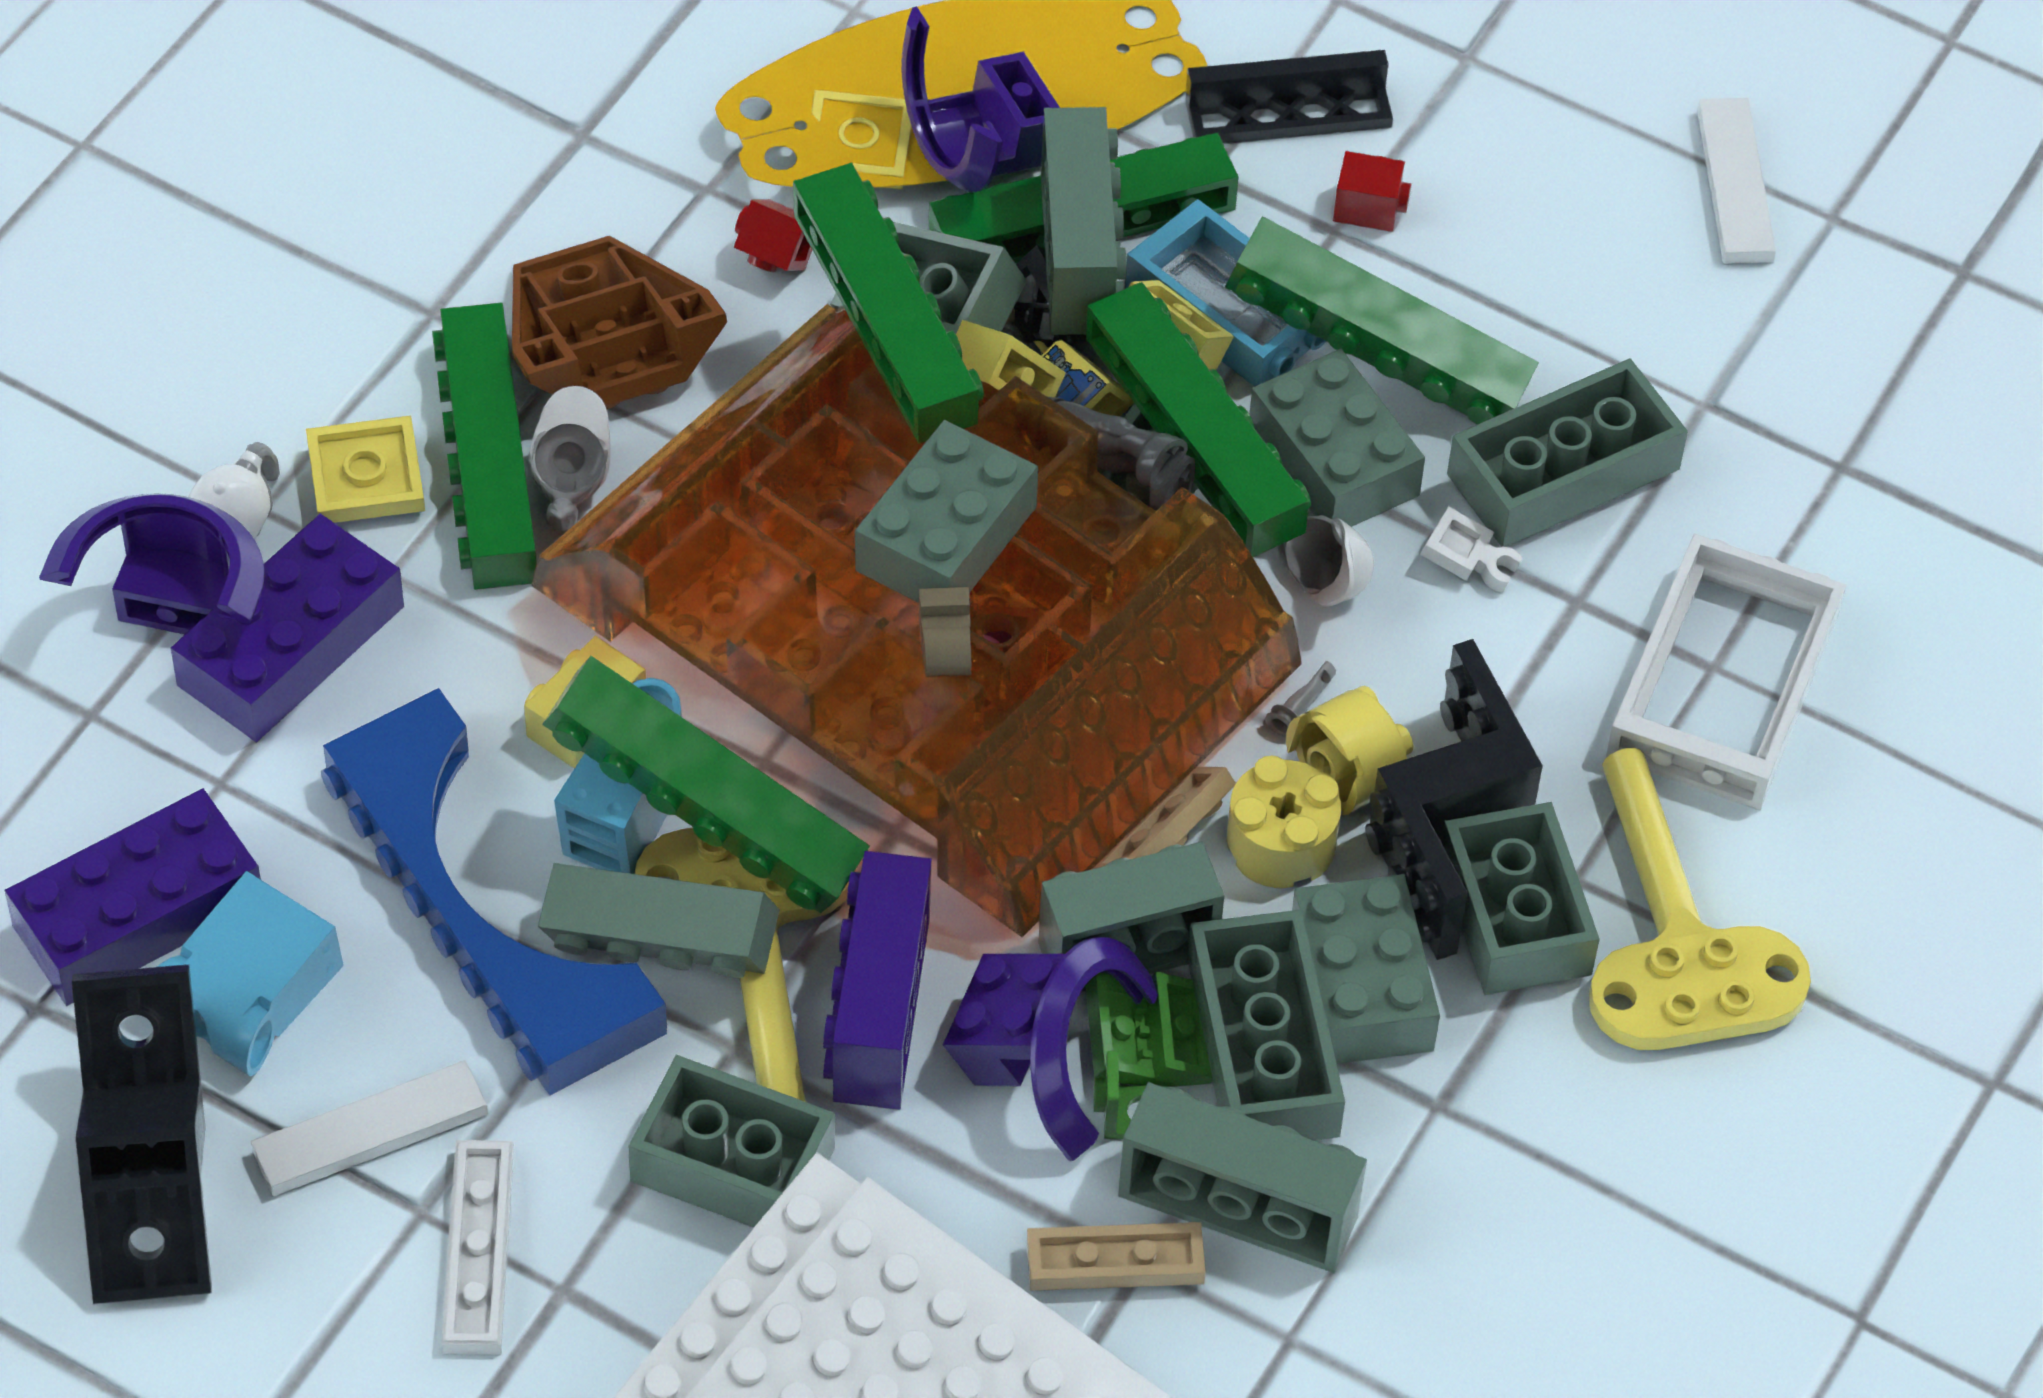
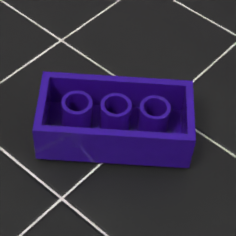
[170,513,404,743]
[4,788,261,1006]
[823,851,932,1110]

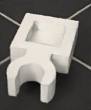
[1420,506,1523,592]

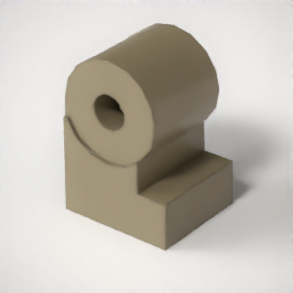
[919,587,971,677]

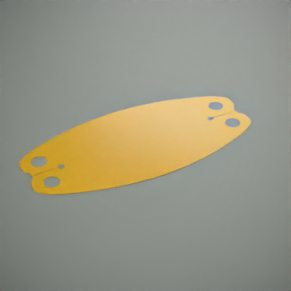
[715,0,1208,188]

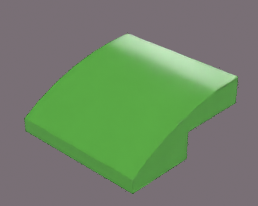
[1085,971,1213,1086]

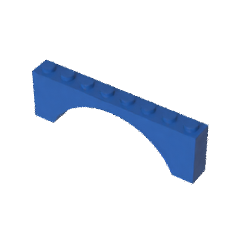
[321,688,667,1096]

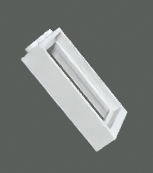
[1606,533,1847,810]

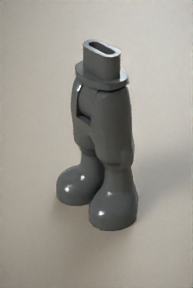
[1019,395,1196,518]

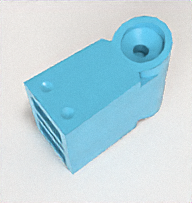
[554,678,682,874]
[157,871,344,1076]

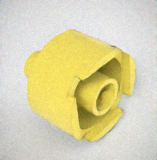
[1286,685,1414,816]
[1226,755,1341,889]

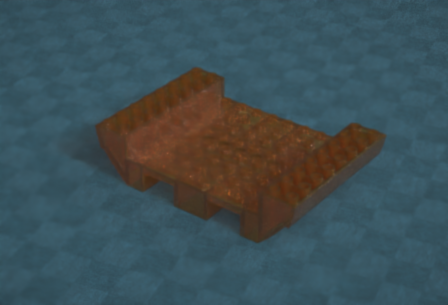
[532,304,1302,937]

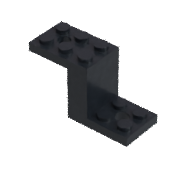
[1365,639,1543,960]
[71,964,212,1304]

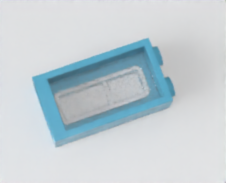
[1125,199,1326,387]

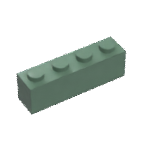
[538,863,780,978]

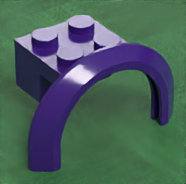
[902,6,1060,193]
[39,493,265,635]
[942,937,1158,1161]

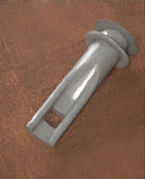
[1265,661,1336,738]

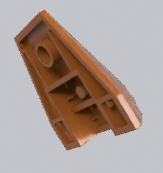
[512,235,727,409]

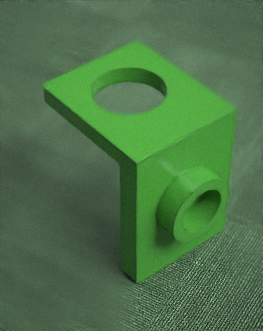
[1093,1051,1171,1139]

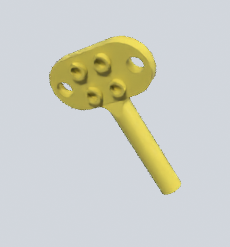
[1589,748,1811,1050]
[635,828,849,1102]

